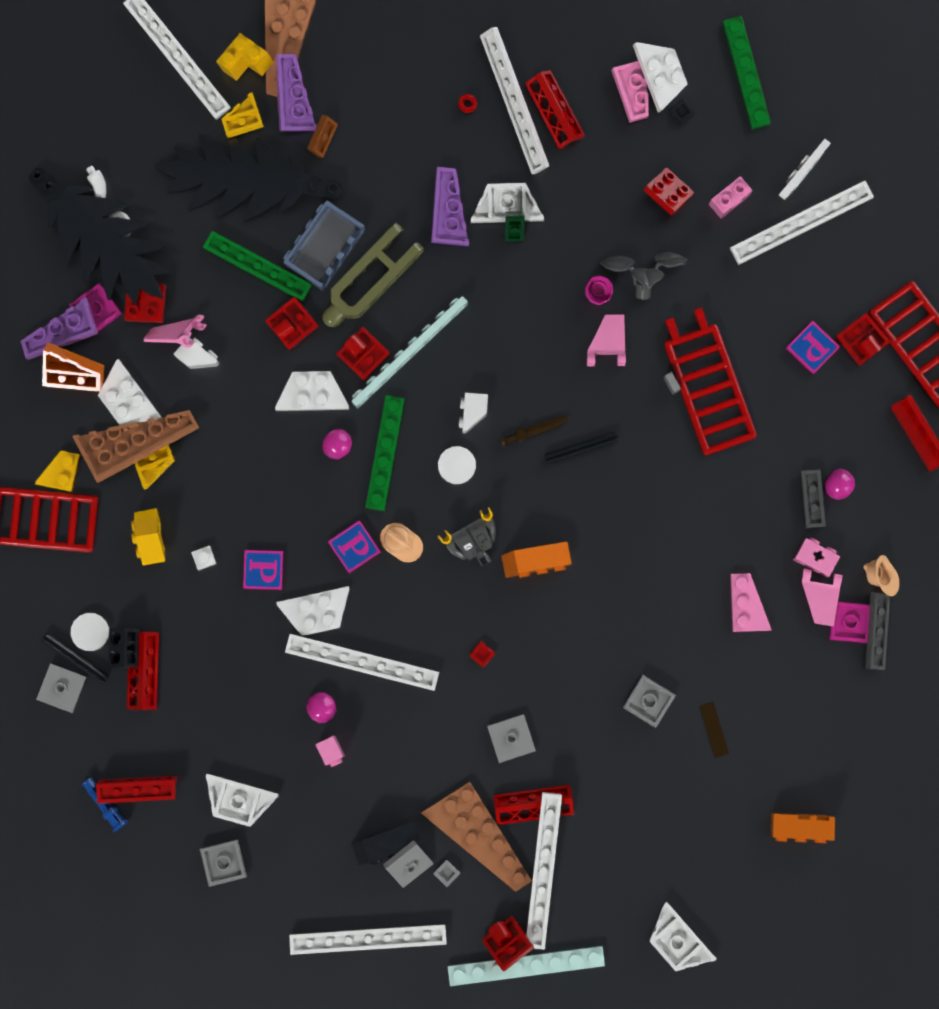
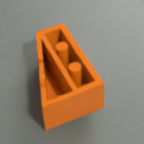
[43,342,104,392]
[501,542,572,578]
[771,813,835,843]

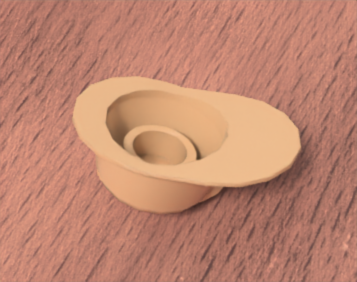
[380,523,423,562]
[864,555,899,596]

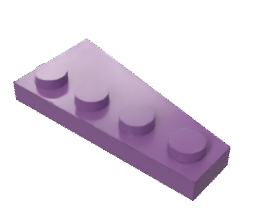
[275,54,317,131]
[431,167,469,246]
[21,297,98,360]

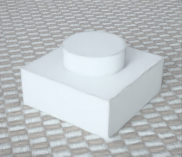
[191,546,217,571]

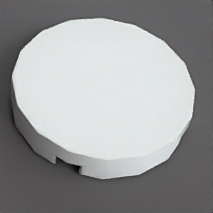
[438,446,476,485]
[71,613,109,651]

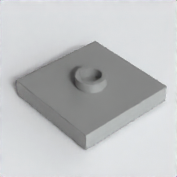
[36,663,87,713]
[622,675,676,728]
[487,714,536,763]
[200,839,247,887]
[383,840,433,888]

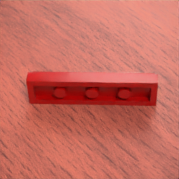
[525,70,585,149]
[890,394,939,472]
[127,632,159,710]
[96,776,177,804]
[493,785,574,825]

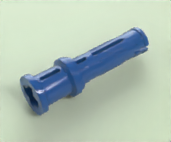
[82,777,128,833]

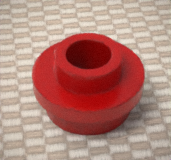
[458,94,477,113]

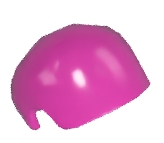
[584,275,613,305]
[322,429,352,460]
[824,469,855,500]
[306,692,336,723]

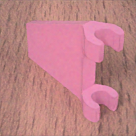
[144,314,207,348]
[587,314,626,366]
[802,568,843,627]

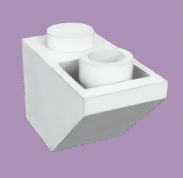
[174,338,220,369]
[459,393,488,433]

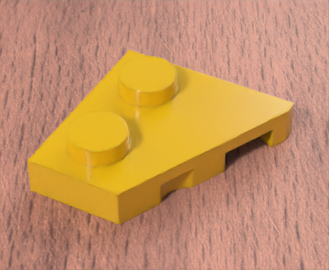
[221,92,264,138]
[134,445,175,490]
[35,451,81,492]

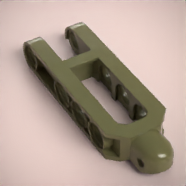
[322,223,424,328]

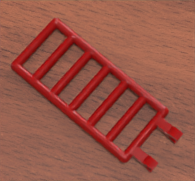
[868,281,939,407]
[664,307,757,455]
[0,487,98,553]

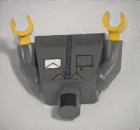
[438,507,496,567]

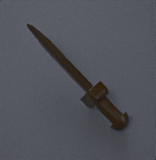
[499,417,569,447]

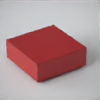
[469,641,496,668]

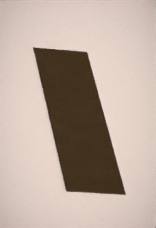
[699,702,729,758]

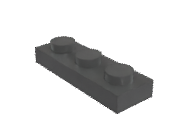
[800,469,826,529]

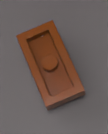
[307,115,338,158]

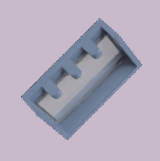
[283,200,366,291]

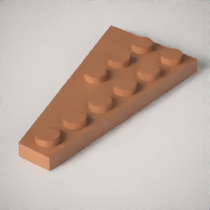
[265,0,317,97]
[72,410,199,483]
[421,782,532,892]

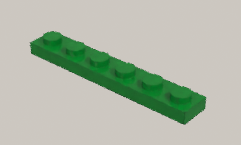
[723,16,771,129]
[203,231,312,302]
[365,395,405,511]

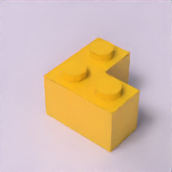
[216,33,274,81]
[131,508,166,566]

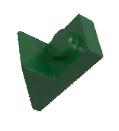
[505,211,525,241]

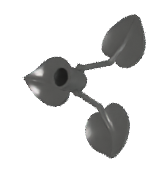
[600,252,687,300]

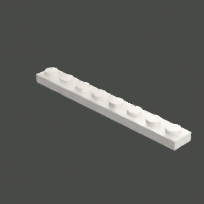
[123,0,231,120]
[480,27,549,174]
[730,181,874,265]
[285,634,439,691]
[526,792,562,950]
[289,924,447,955]

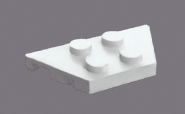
[633,42,688,113]
[779,139,831,200]
[471,183,544,223]
[98,359,162,425]
[275,371,349,411]
[276,586,350,636]
[206,774,279,827]
[649,902,716,971]

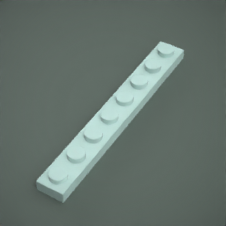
[352,296,468,409]
[448,946,605,986]

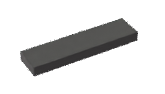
[865,592,890,670]

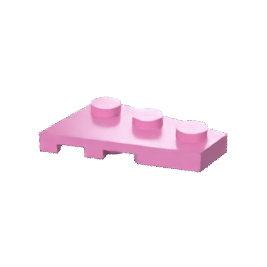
[611,61,649,123]
[730,573,772,632]

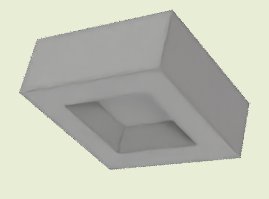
[664,372,681,395]
[433,859,460,887]

